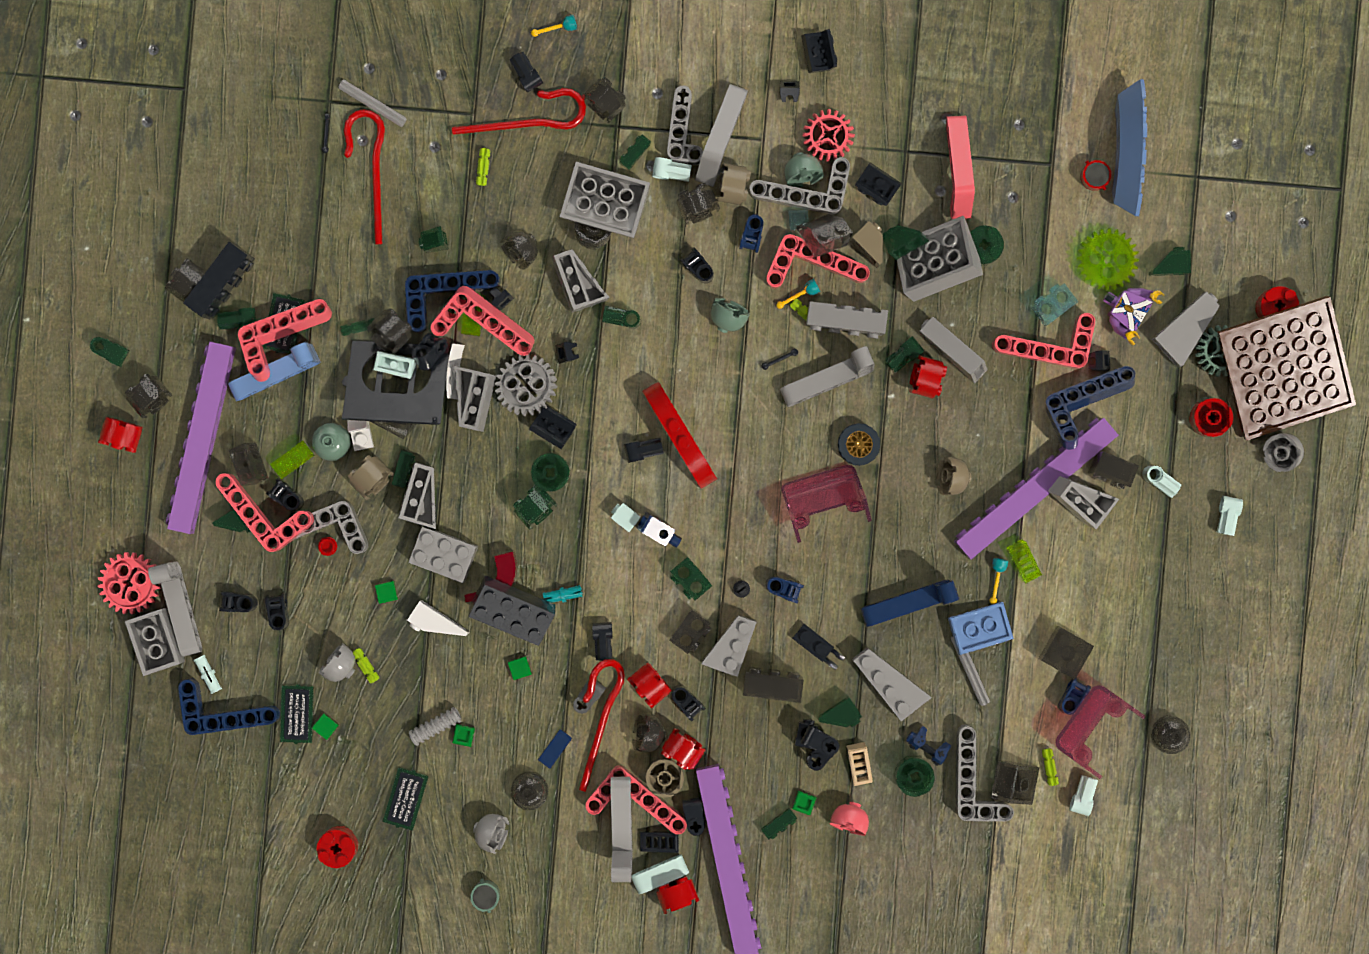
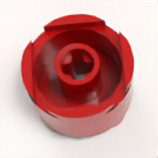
[1255,286,1300,318]
[909,356,947,399]
[1190,398,1233,437]
[98,417,143,453]
[627,662,672,709]
[661,728,706,770]
[317,826,358,868]
[656,876,700,914]

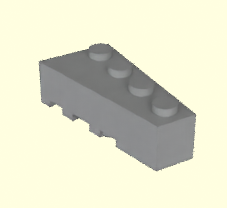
[806,302,888,339]
[852,648,932,721]

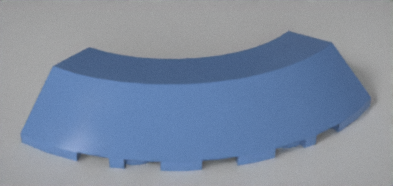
[1112,79,1147,216]

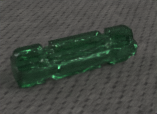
[340,318,378,336]

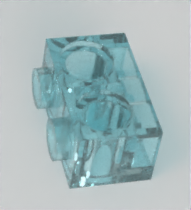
[1031,283,1078,326]

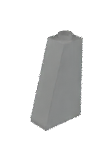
[1151,292,1219,368]
[920,317,988,384]

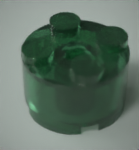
[970,225,1004,266]
[531,453,571,492]
[513,485,558,530]
[894,755,935,797]

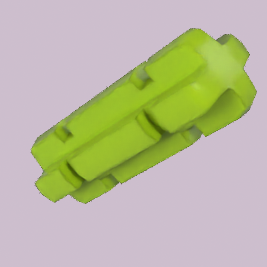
[476,148,490,186]
[790,298,808,321]
[353,648,379,683]
[1042,748,1059,786]

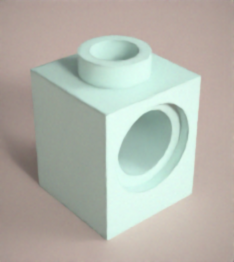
[611,503,641,532]

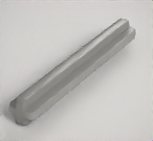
[339,80,407,127]
[951,636,990,706]

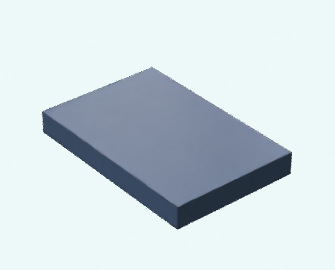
[948,602,1014,655]

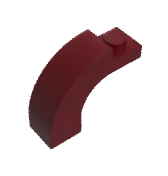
[464,551,517,602]

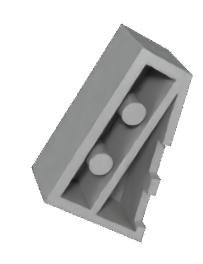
[552,249,610,313]
[454,366,496,432]
[398,462,436,529]
[1048,476,1119,529]
[701,615,756,677]

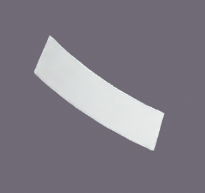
[446,344,465,399]

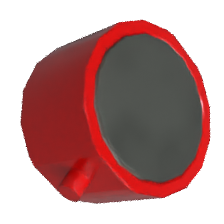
[1080,160,1111,191]

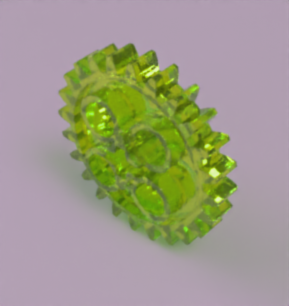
[1076,228,1140,291]

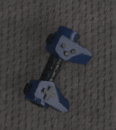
[906,726,951,766]

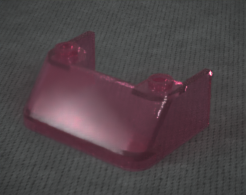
[781,465,872,543]
[1055,685,1146,780]

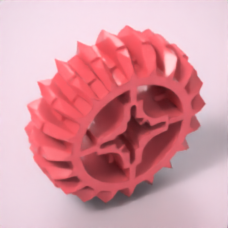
[802,109,855,162]

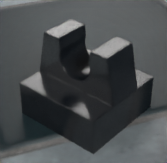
[780,81,800,102]
[490,287,514,311]
[555,341,579,364]
[1088,350,1110,370]

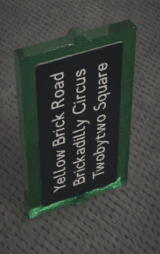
[262,293,305,354]
[280,684,314,744]
[383,767,429,831]

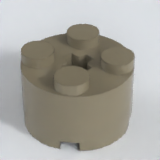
[717,163,751,205]
[348,455,393,500]

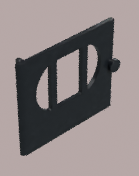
[342,341,450,425]

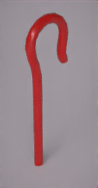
[452,88,586,135]
[343,109,385,245]
[579,659,625,792]

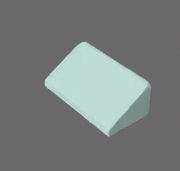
[374,351,416,379]

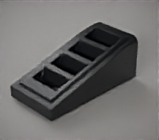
[640,831,679,853]

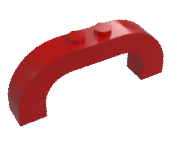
[642,381,718,489]

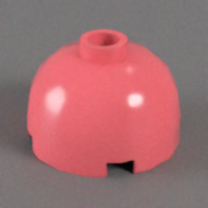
[830,802,869,836]

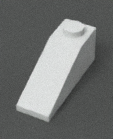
[407,600,470,636]

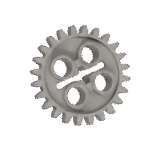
[495,354,558,416]

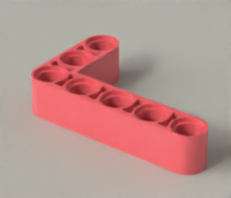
[946,116,975,219]
[766,234,870,289]
[431,286,535,356]
[238,299,332,382]
[992,313,1095,369]
[216,473,314,552]
[586,766,687,834]

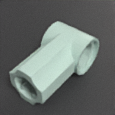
[652,157,692,182]
[1142,466,1181,498]
[1217,496,1243,536]
[1069,775,1098,816]

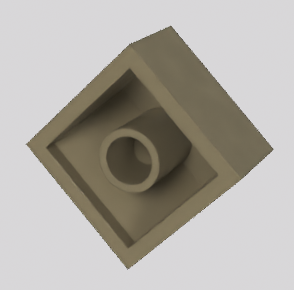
[850,221,883,268]

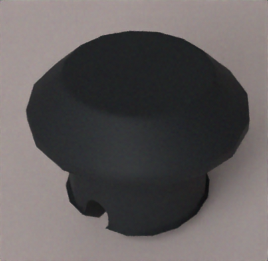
[733,581,750,598]

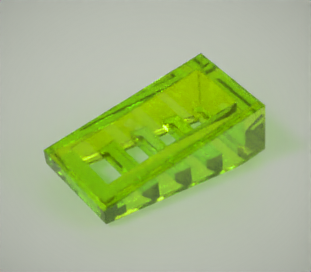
[1006,539,1042,584]

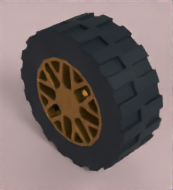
[837,423,881,466]

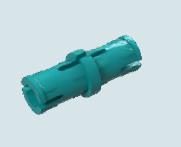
[543,585,583,603]

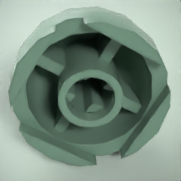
[784,152,823,188]
[711,298,750,333]
[312,423,351,461]

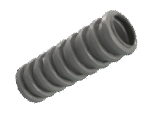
[409,707,461,746]

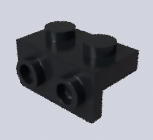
[801,29,837,73]
[855,162,902,206]
[529,406,577,450]

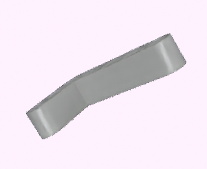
[695,84,748,187]
[749,157,850,214]
[780,346,875,407]
[269,501,368,554]
[148,561,202,657]
[956,724,1014,822]
[611,777,633,882]

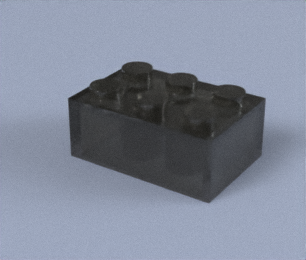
[743,667,804,703]

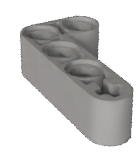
[667,86,703,165]

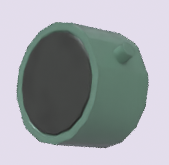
[470,879,500,913]

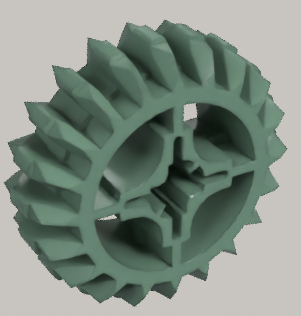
[1195,325,1228,377]

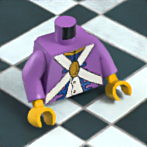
[1103,288,1165,345]

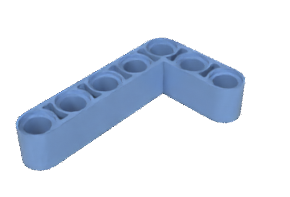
[228,342,321,401]

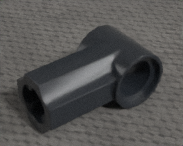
[509,52,543,93]
[624,438,664,463]
[592,622,613,661]

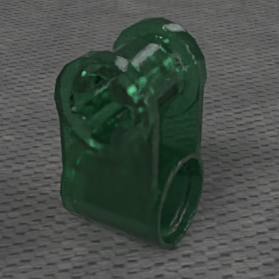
[90,337,130,367]

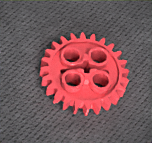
[98,552,161,614]

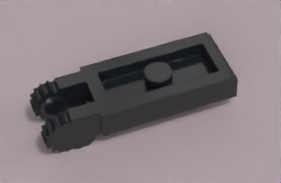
[792,623,845,670]

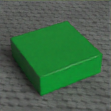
[375,581,399,604]
[508,656,532,680]
[312,713,339,740]
[452,724,475,747]
[792,790,817,815]

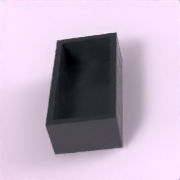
[183,241,255,320]
[468,575,555,646]

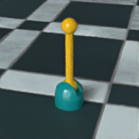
[531,14,577,37]
[776,278,821,309]
[989,558,1008,605]

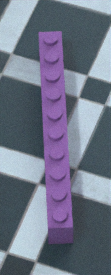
[166,342,236,534]
[954,417,1119,559]
[696,764,762,954]

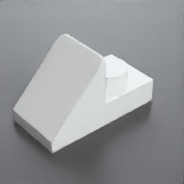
[347,420,374,451]

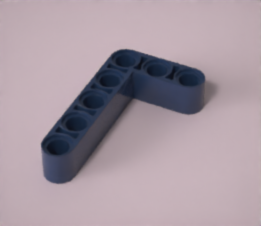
[405,270,501,333]
[1046,366,1136,450]
[860,579,959,627]
[178,678,280,735]

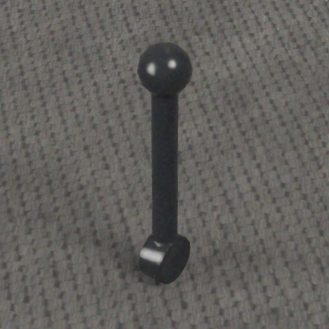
[321,113,330,153]
[761,348,798,370]

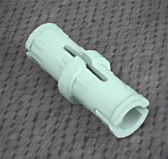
[194,655,222,694]

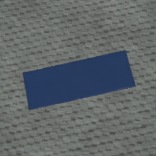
[538,729,572,769]

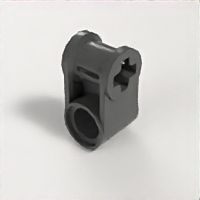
[573,680,606,714]

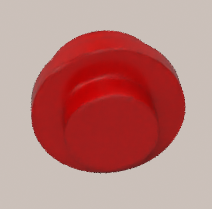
[318,537,338,556]

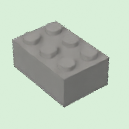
[409,526,478,583]
[125,608,185,676]

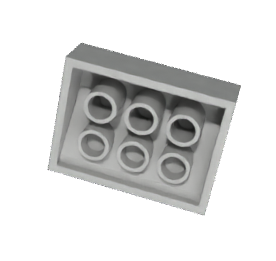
[560,162,650,238]
[894,216,983,302]

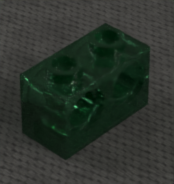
[670,556,713,601]

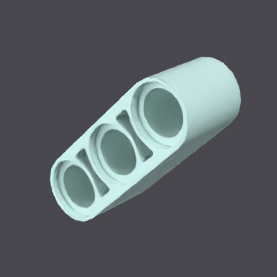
[632,854,689,894]

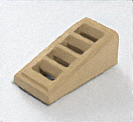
[846,742,873,786]

